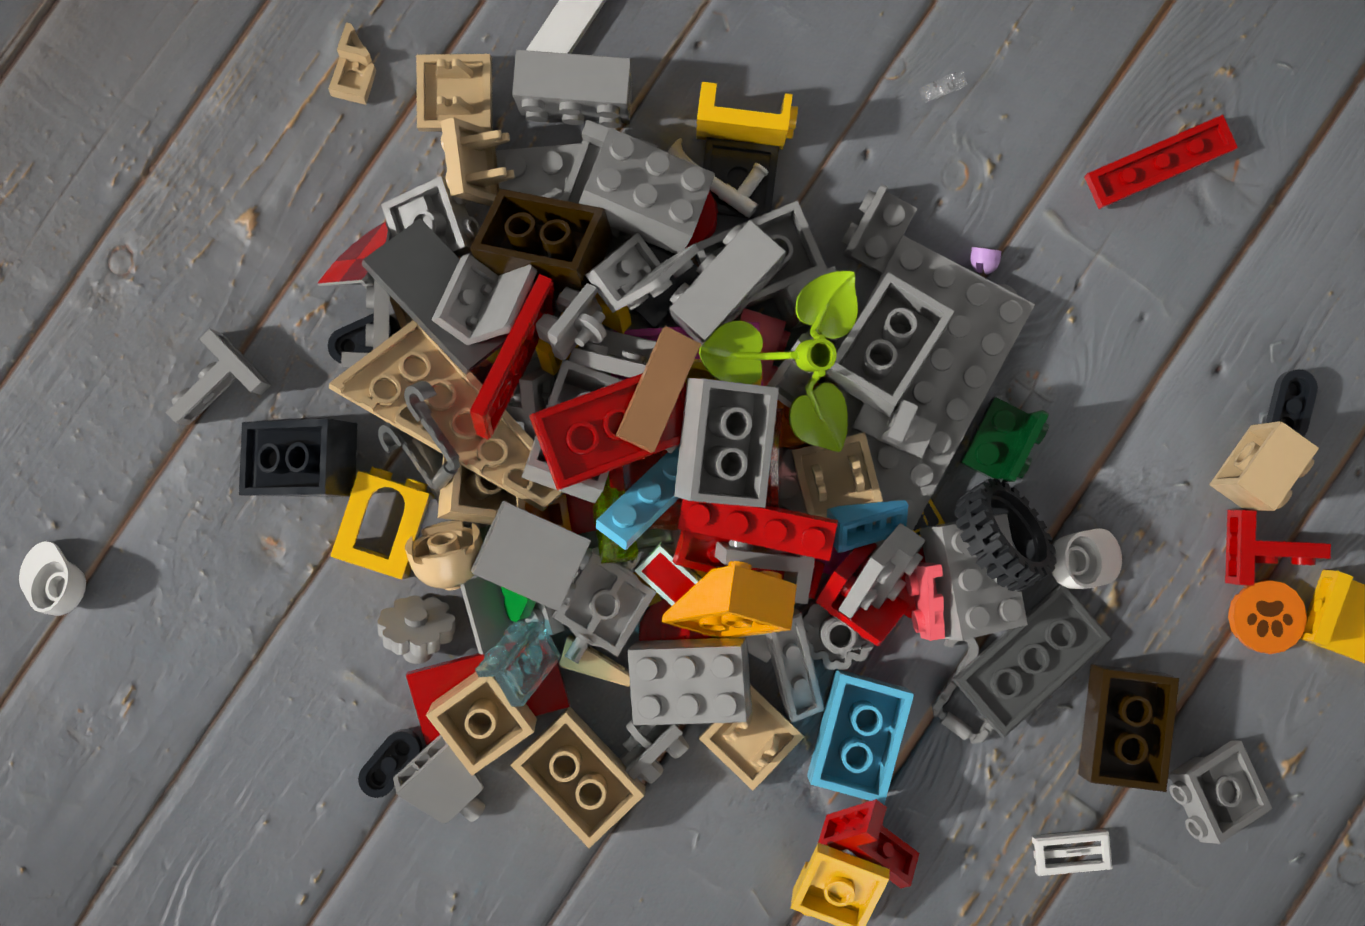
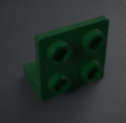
[959,397,1049,482]

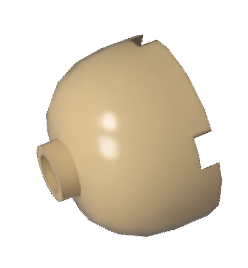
[405,520,483,590]

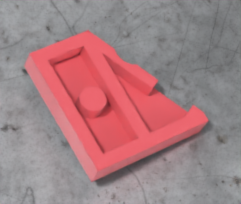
[905,562,945,641]

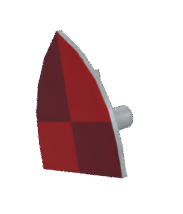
[317,221,390,289]

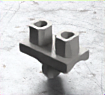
[536,283,606,361]
[619,720,689,784]

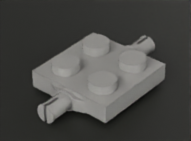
[552,546,656,664]

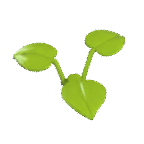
[699,271,858,452]

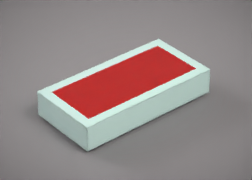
[635,542,701,606]

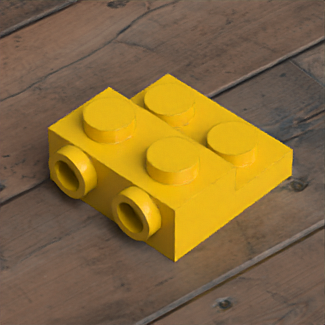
[791,843,890,926]

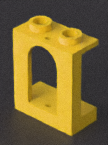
[330,467,435,580]

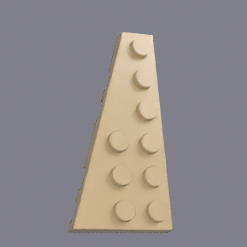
[329,320,564,511]

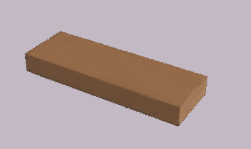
[615,326,701,453]

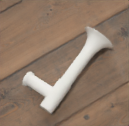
[667,138,768,218]

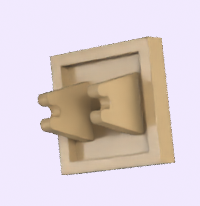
[416,54,493,132]
[441,117,515,206]
[791,432,883,518]
[699,684,804,791]

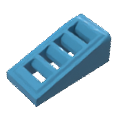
[827,500,909,553]

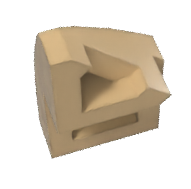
[328,23,376,105]

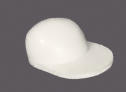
[1052,528,1122,589]
[19,541,86,616]

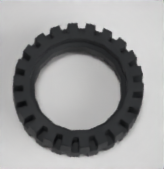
[955,478,1057,592]

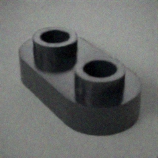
[328,313,401,363]
[1266,369,1318,437]
[358,729,422,798]

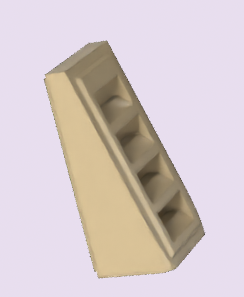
[559,635,630,687]

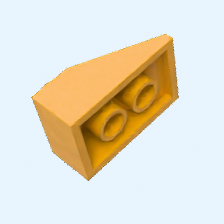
[662,561,797,638]

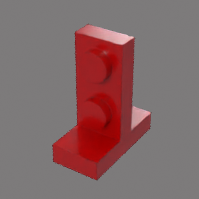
[1225,510,1331,586]
[818,799,920,888]

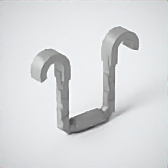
[931,638,1042,744]

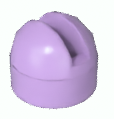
[970,247,1002,275]

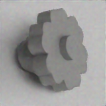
[377,595,456,664]
[802,603,874,670]

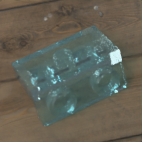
[475,621,561,707]

